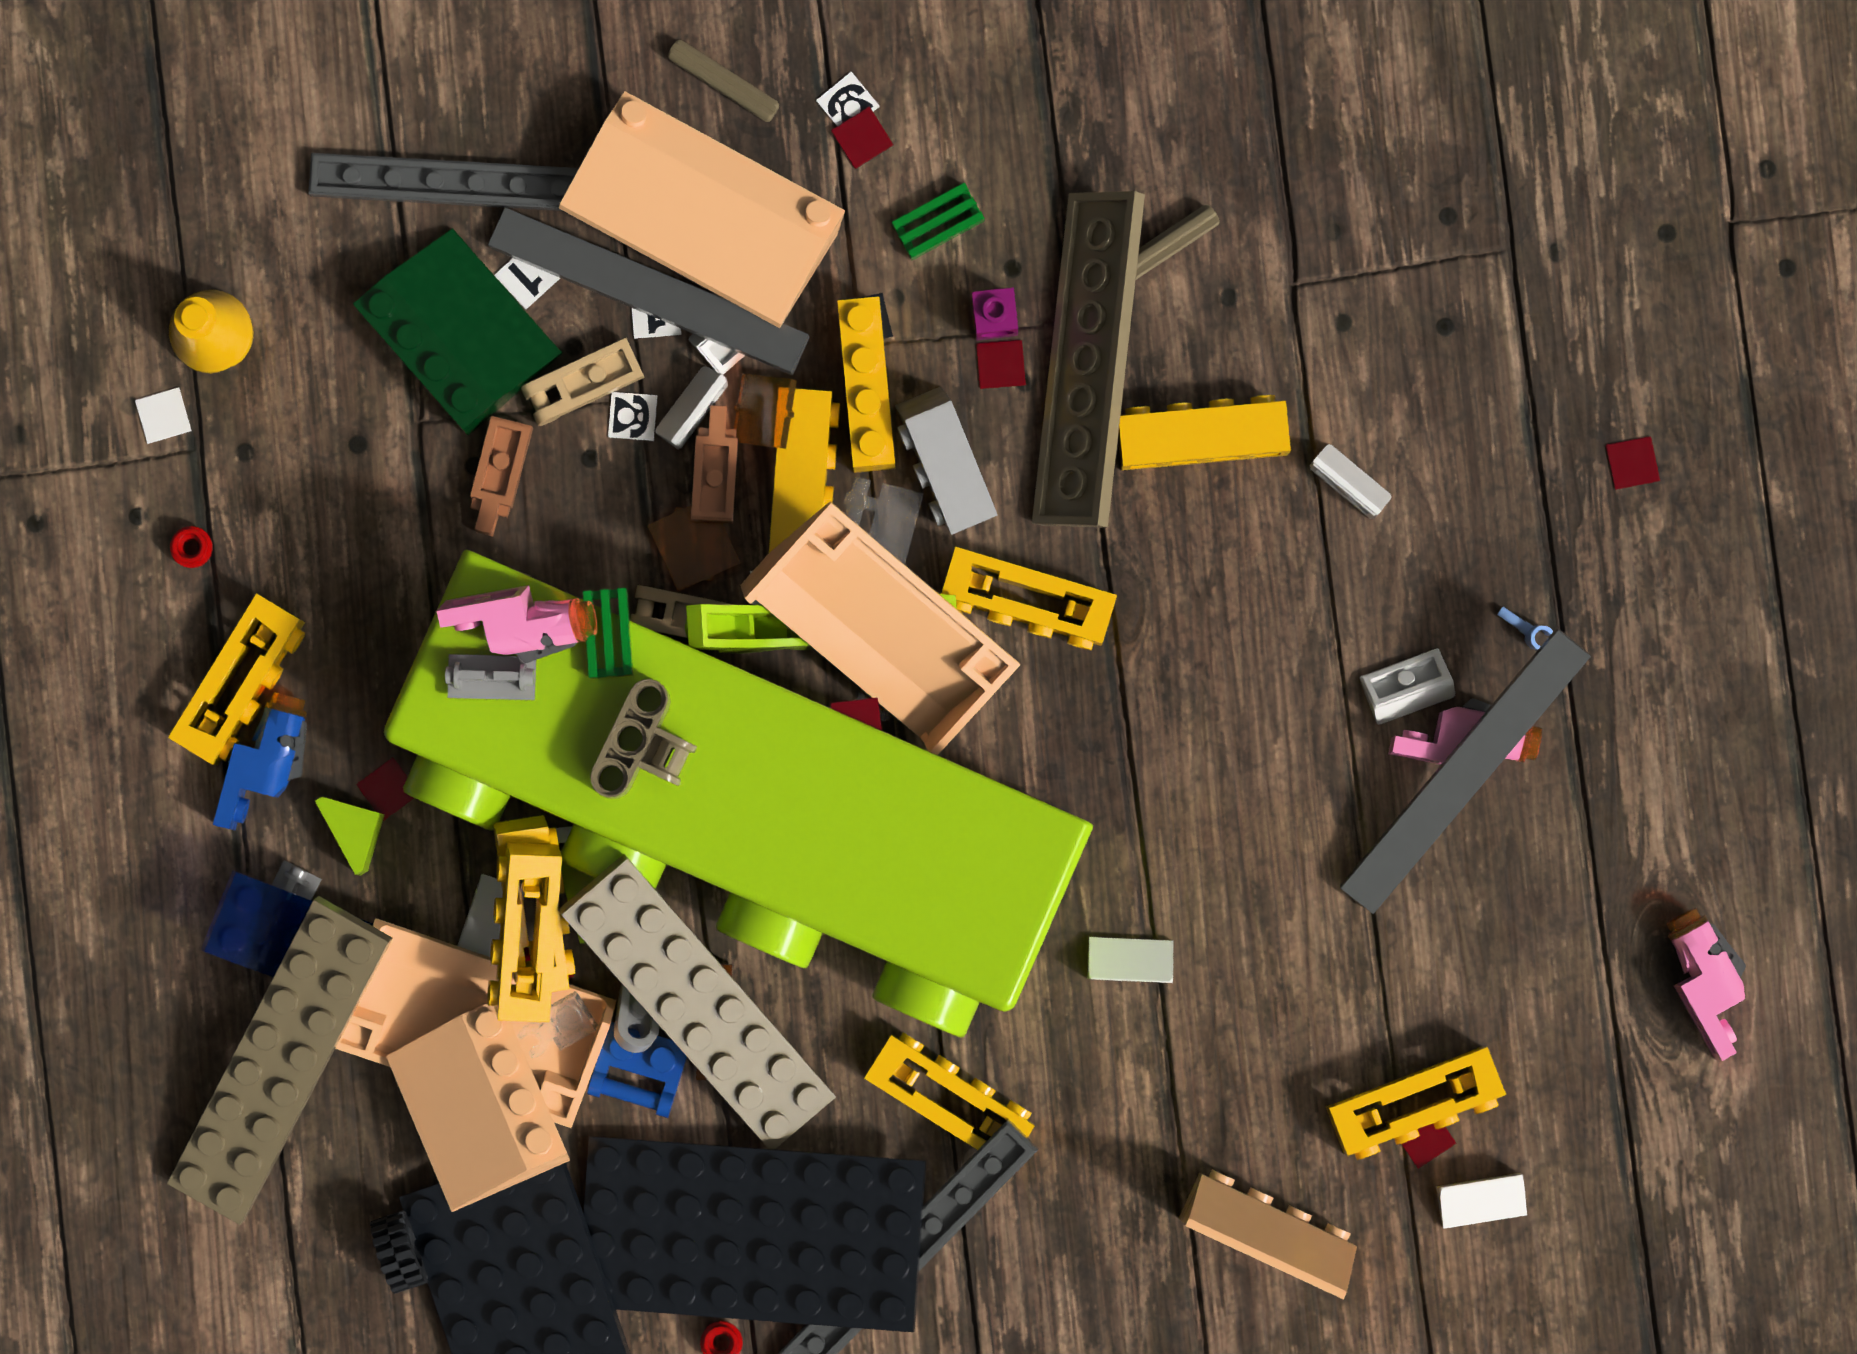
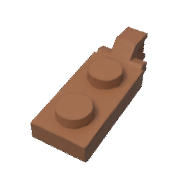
[691,406,738,524]
[470,416,533,537]

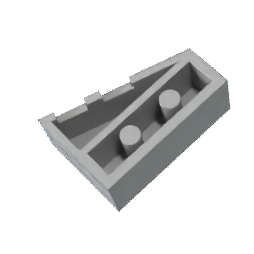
[895,386,998,535]

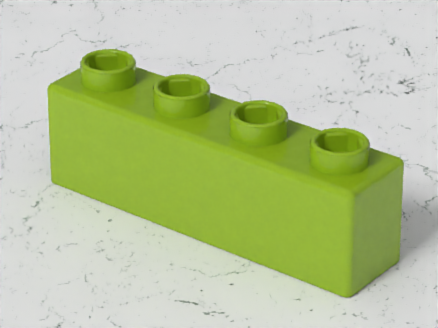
[384,550,1093,1038]

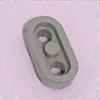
[614,984,659,1053]

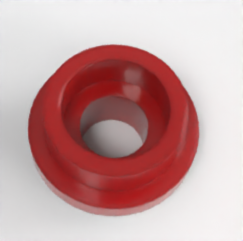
[170,526,213,568]
[700,1321,743,1354]

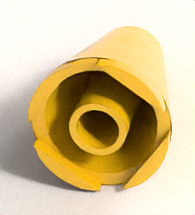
[169,290,254,374]

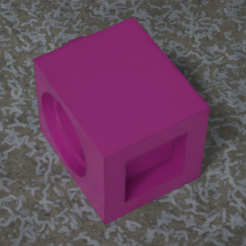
[972,287,1018,341]

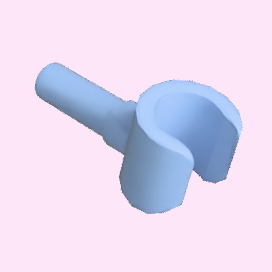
[1497,606,1553,650]

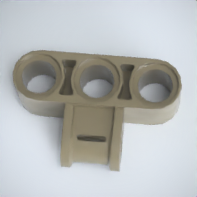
[590,679,697,799]

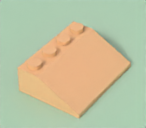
[386,1003,570,1212]
[1178,1169,1357,1300]

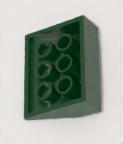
[353,228,562,436]

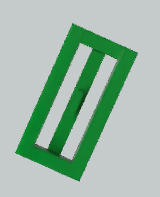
[892,182,985,261]
[583,588,633,679]

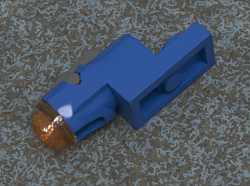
[213,692,307,830]

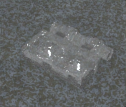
[843,477,924,564]

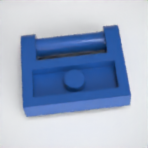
[587,1021,687,1118]

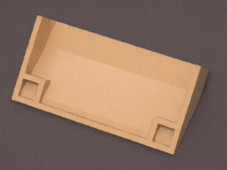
[559,91,845,328]
[740,501,1020,755]
[335,918,616,1128]

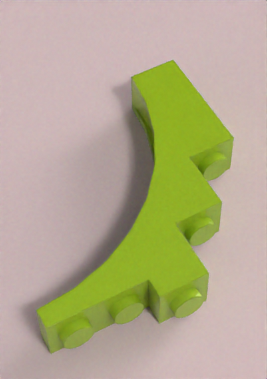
[685,594,957,654]

